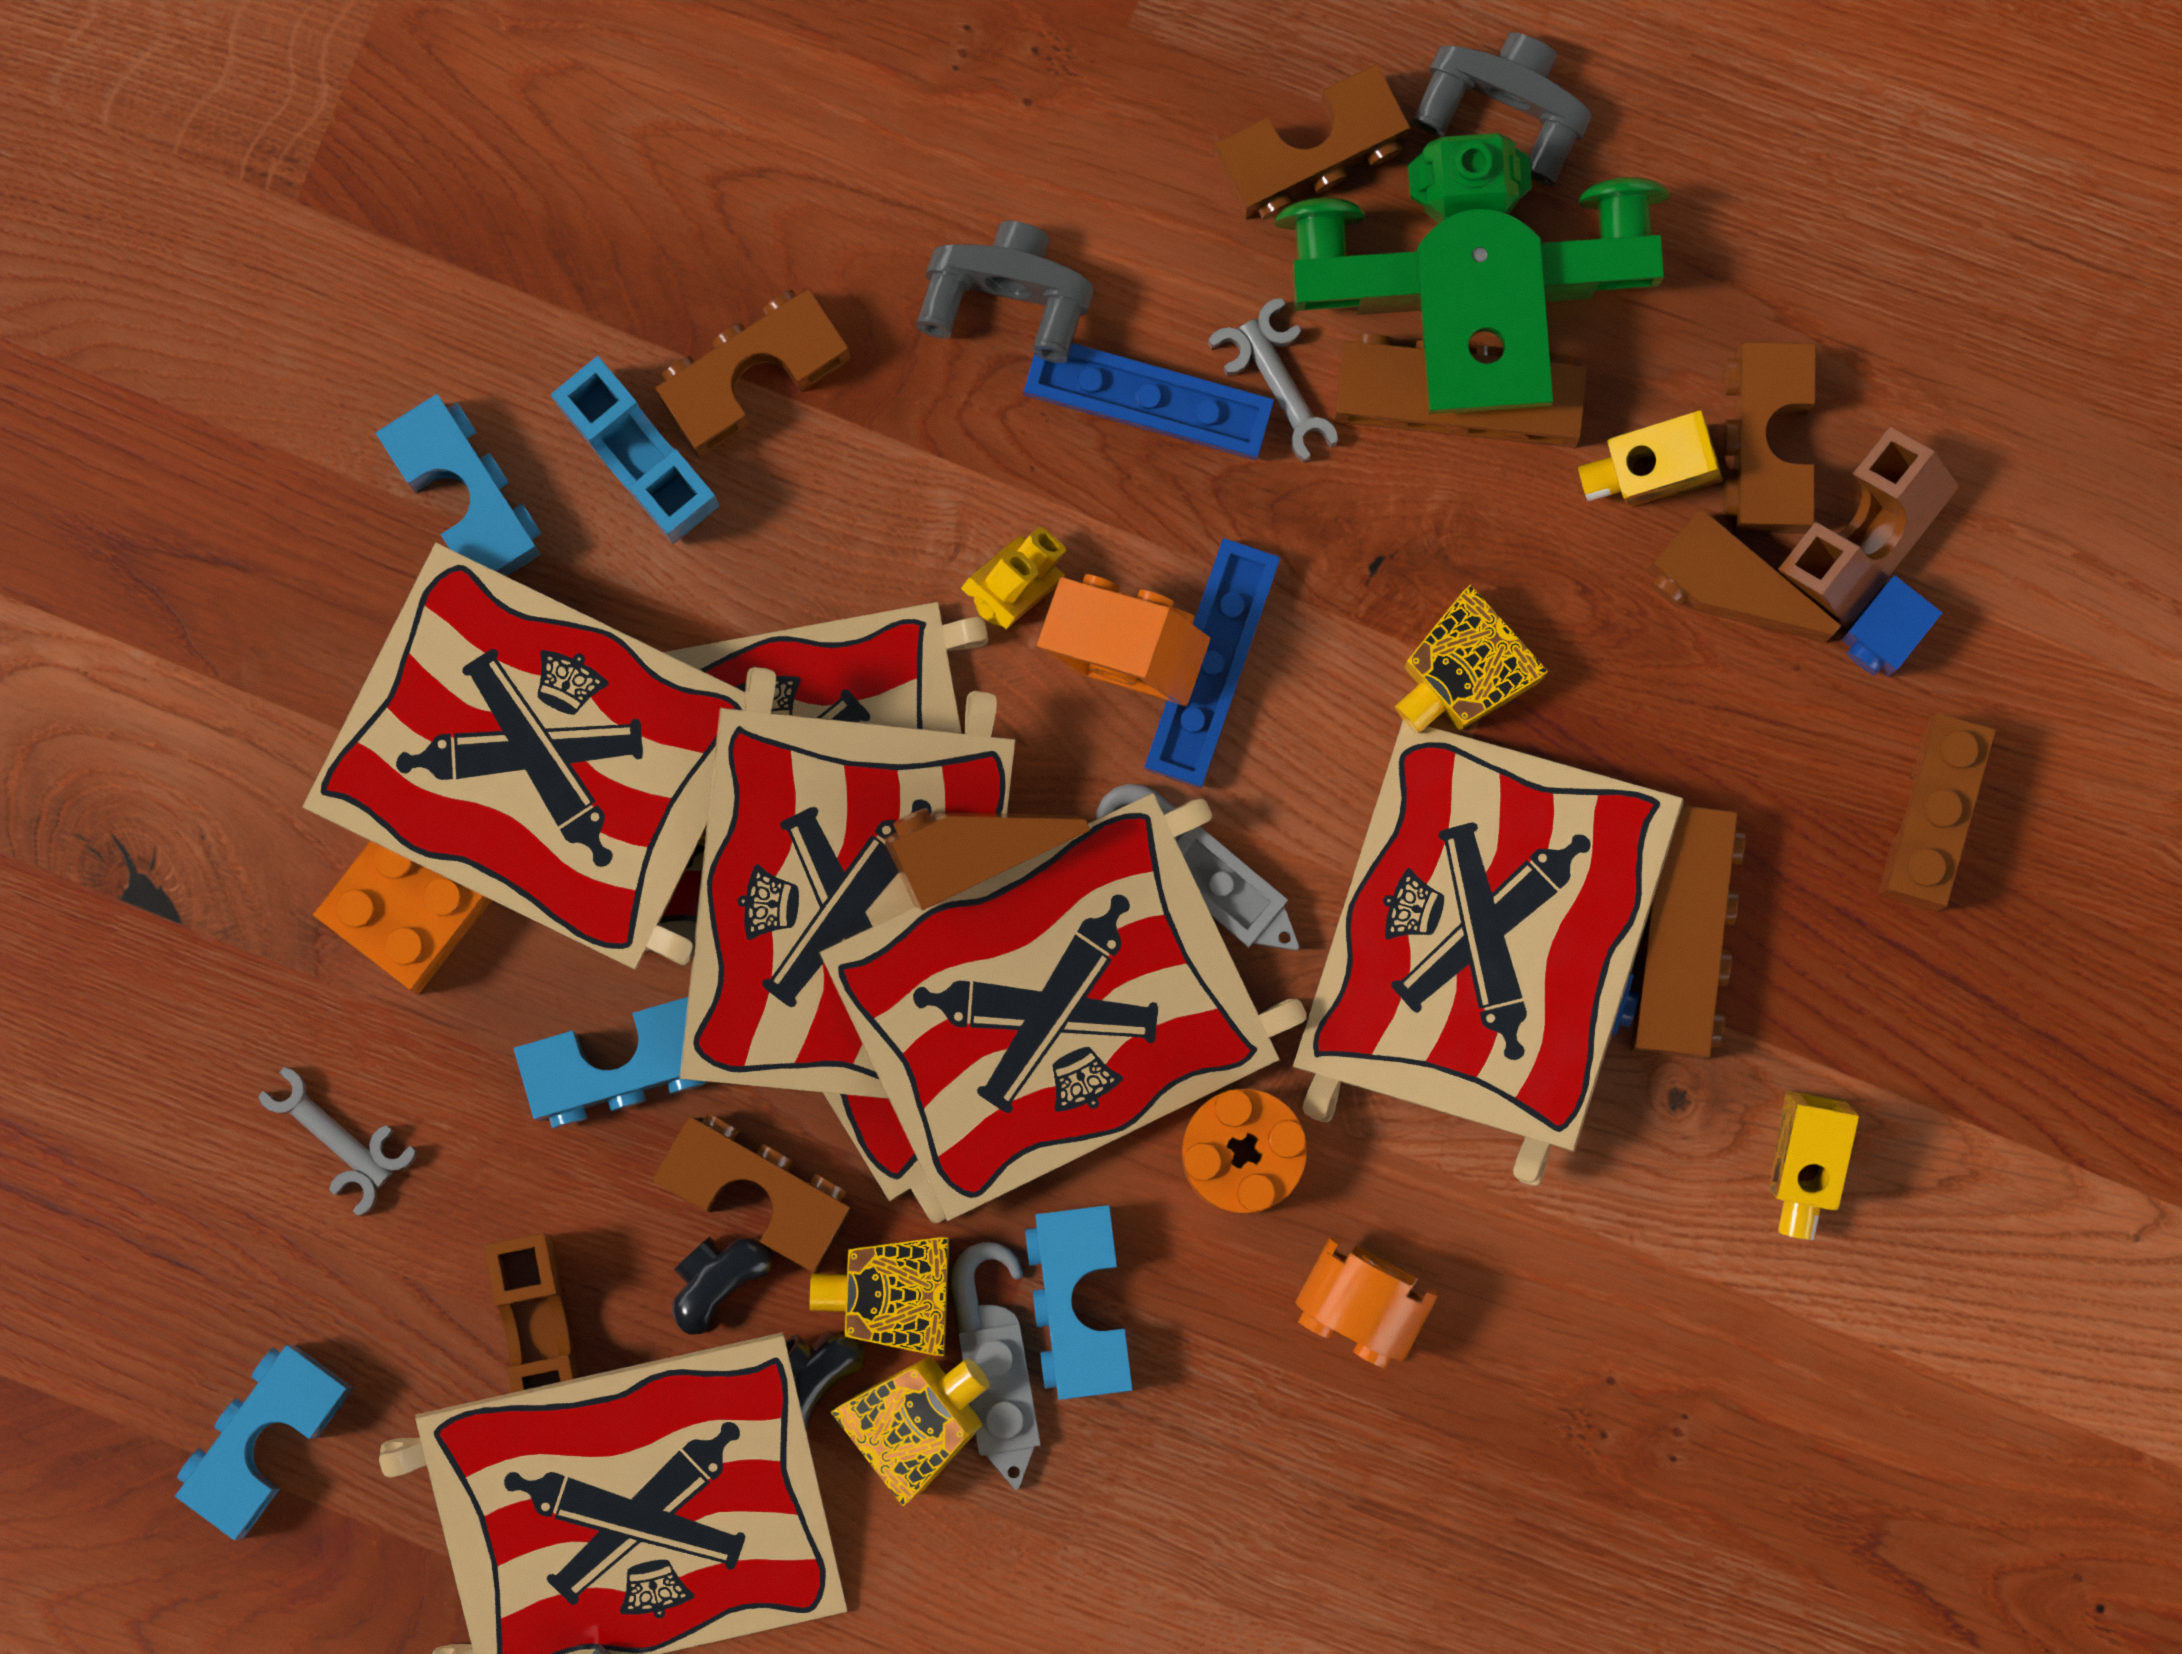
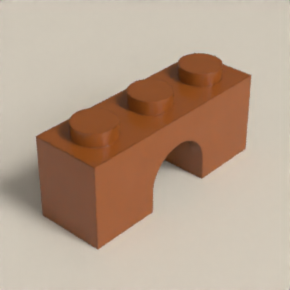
[1213,64,1410,220]
[655,288,851,458]
[1723,342,1815,534]
[1778,427,1959,629]
[1877,713,1996,912]
[652,1113,853,1273]
[483,1232,579,1393]

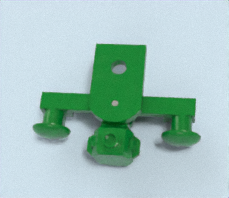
[1275,133,1670,415]

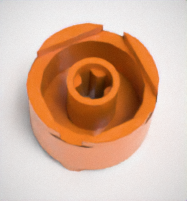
[1182,1089,1307,1215]
[1295,1236,1439,1369]

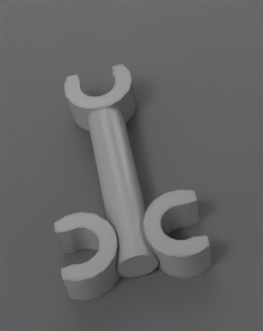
[1208,298,1338,463]
[258,1067,418,1216]

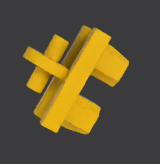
[961,526,1067,629]

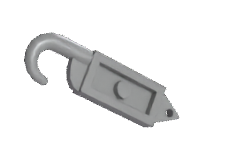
[1096,784,1299,951]
[950,1242,1041,1490]

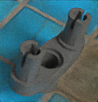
[1412,32,1593,187]
[916,221,1094,363]

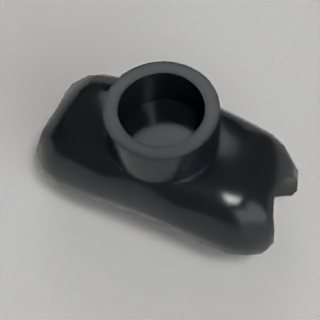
[672,1236,773,1335]
[785,1330,865,1430]

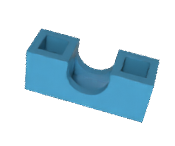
[551,356,720,545]
[375,394,542,577]
[513,997,706,1129]
[1025,1205,1132,1400]
[175,1344,354,1541]

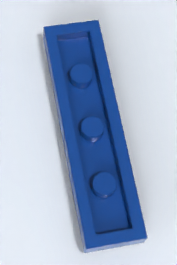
[1023,343,1274,461]
[1144,538,1281,789]

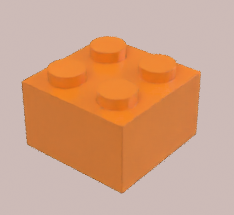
[1036,574,1211,707]
[313,841,492,995]

